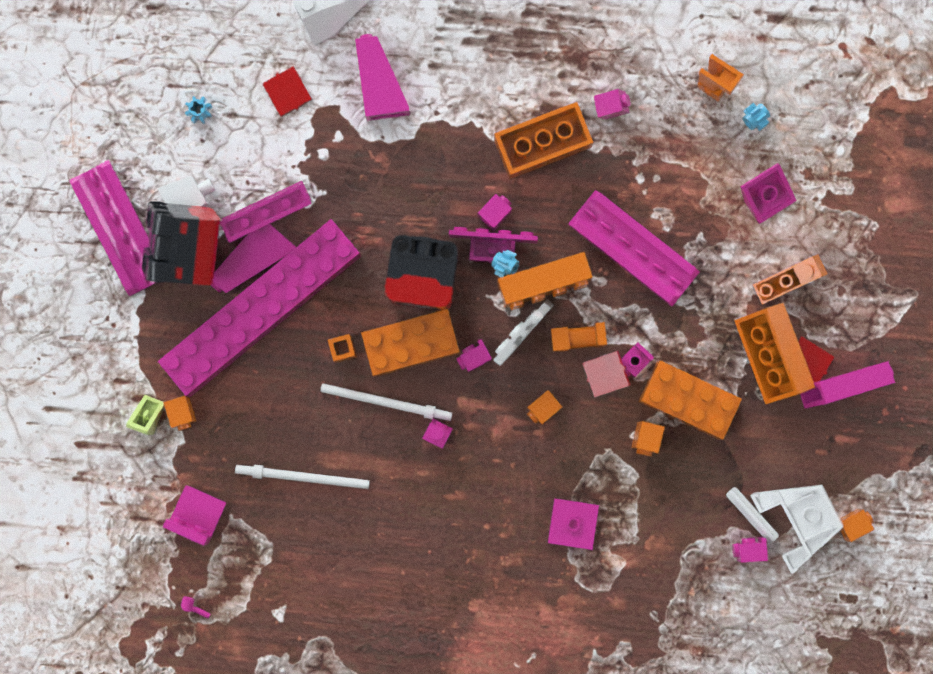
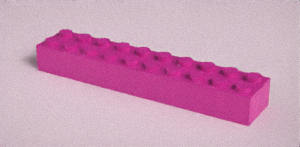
[157,219,361,397]

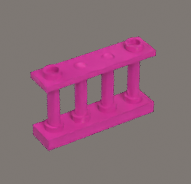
[220,180,312,243]

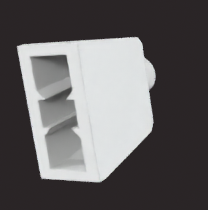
[157,176,215,207]

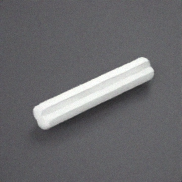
[726,487,779,543]

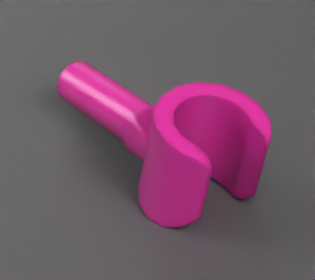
[181,596,210,619]

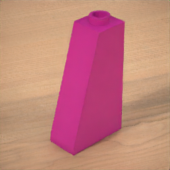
[355,34,410,121]
[211,224,296,293]
[800,361,895,409]

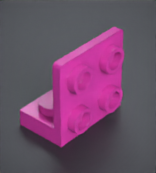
[163,485,226,546]

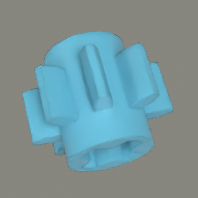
[185,96,213,124]
[742,103,770,131]
[492,250,519,277]

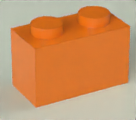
[631,421,664,457]

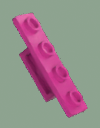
[449,227,538,262]

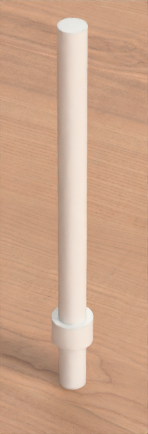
[321,383,452,421]
[235,465,370,489]

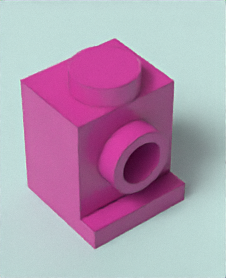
[456,339,492,373]
[621,342,654,378]
[422,419,453,449]
[732,537,768,562]

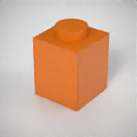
[328,334,357,363]
[527,390,562,425]
[163,396,197,431]
[840,509,875,542]

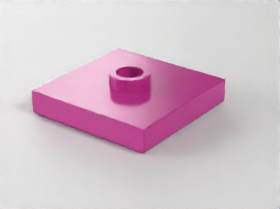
[548,498,599,550]

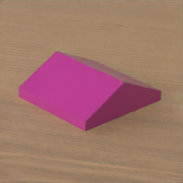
[740,163,797,224]

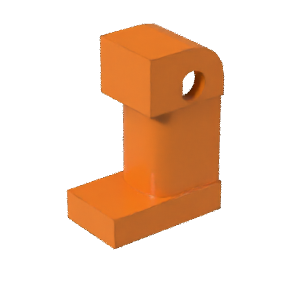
[698,54,744,102]
[550,322,607,352]

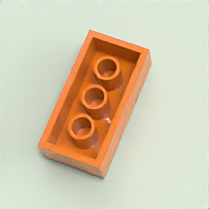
[494,102,594,179]
[497,252,593,311]
[734,302,815,405]
[361,309,460,377]
[638,360,742,440]

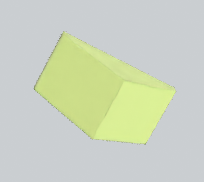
[126,395,164,435]

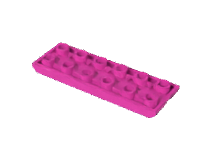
[70,160,155,297]
[568,190,699,307]

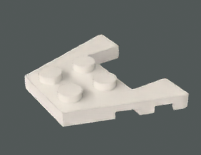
[494,300,554,366]
[750,485,843,574]

